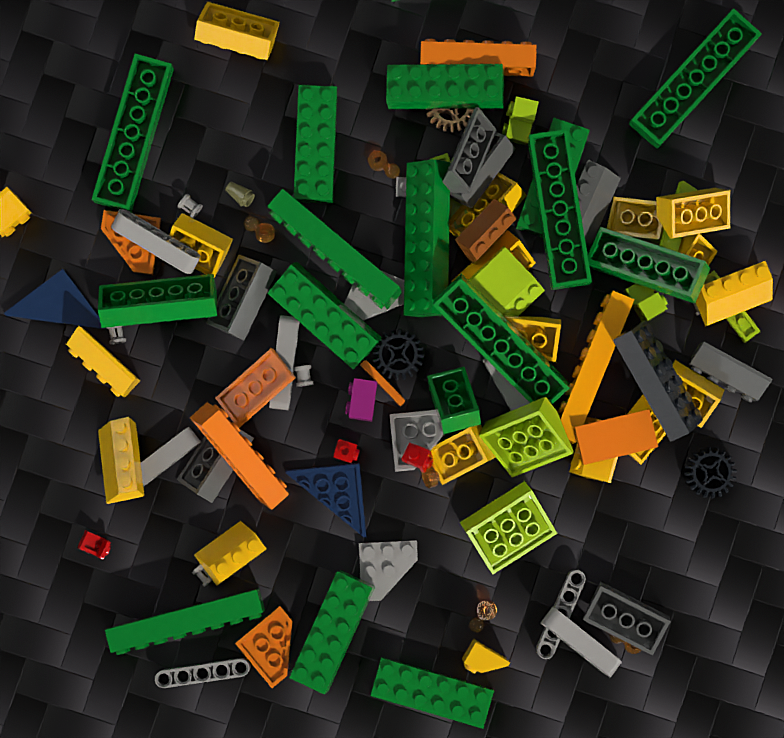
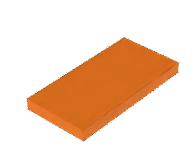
[215,348,296,428]
[574,409,658,465]

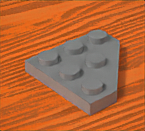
[345,270,404,321]
[390,410,444,472]
[359,540,418,601]

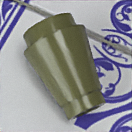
[225,181,255,207]

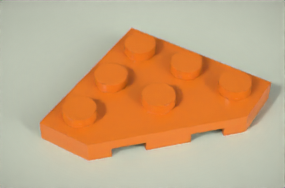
[101,210,161,275]
[235,606,293,688]

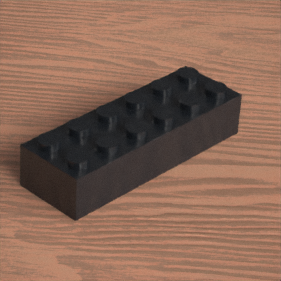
[613,320,703,442]

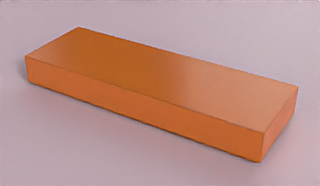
[360,360,405,407]

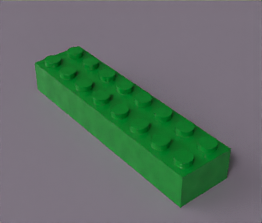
[629,8,762,149]
[92,54,174,213]
[527,129,592,290]
[404,159,450,317]
[268,189,402,310]
[433,273,570,404]
[105,589,265,655]

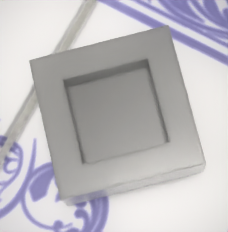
[396,177,406,197]

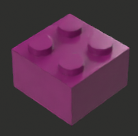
[346,378,377,422]

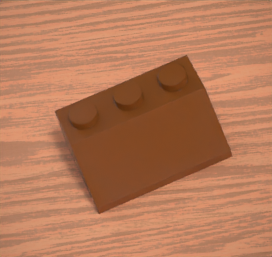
[455,199,516,264]

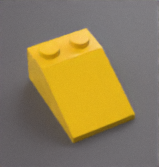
[0,187,32,237]
[607,197,664,245]
[504,316,561,362]
[431,425,496,485]

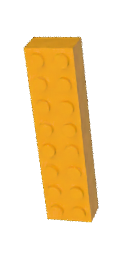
[557,291,635,444]

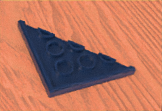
[4,269,107,329]
[286,463,366,537]

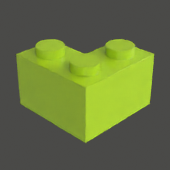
[502,96,539,145]
[623,284,668,321]

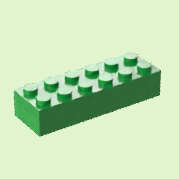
[386,64,504,109]
[294,85,337,204]
[516,118,590,238]
[588,227,710,304]
[268,262,382,370]
[98,274,217,328]
[289,570,375,695]
[371,657,494,729]

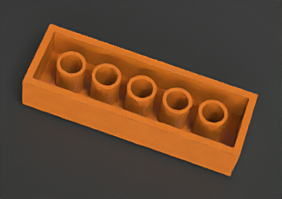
[420,39,536,77]
[190,402,289,510]

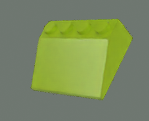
[469,246,545,317]
[479,397,574,477]
[460,481,557,575]

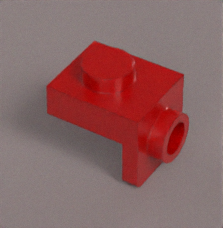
[333,439,360,464]
[401,442,434,473]
[77,530,111,560]

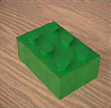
[427,367,481,434]

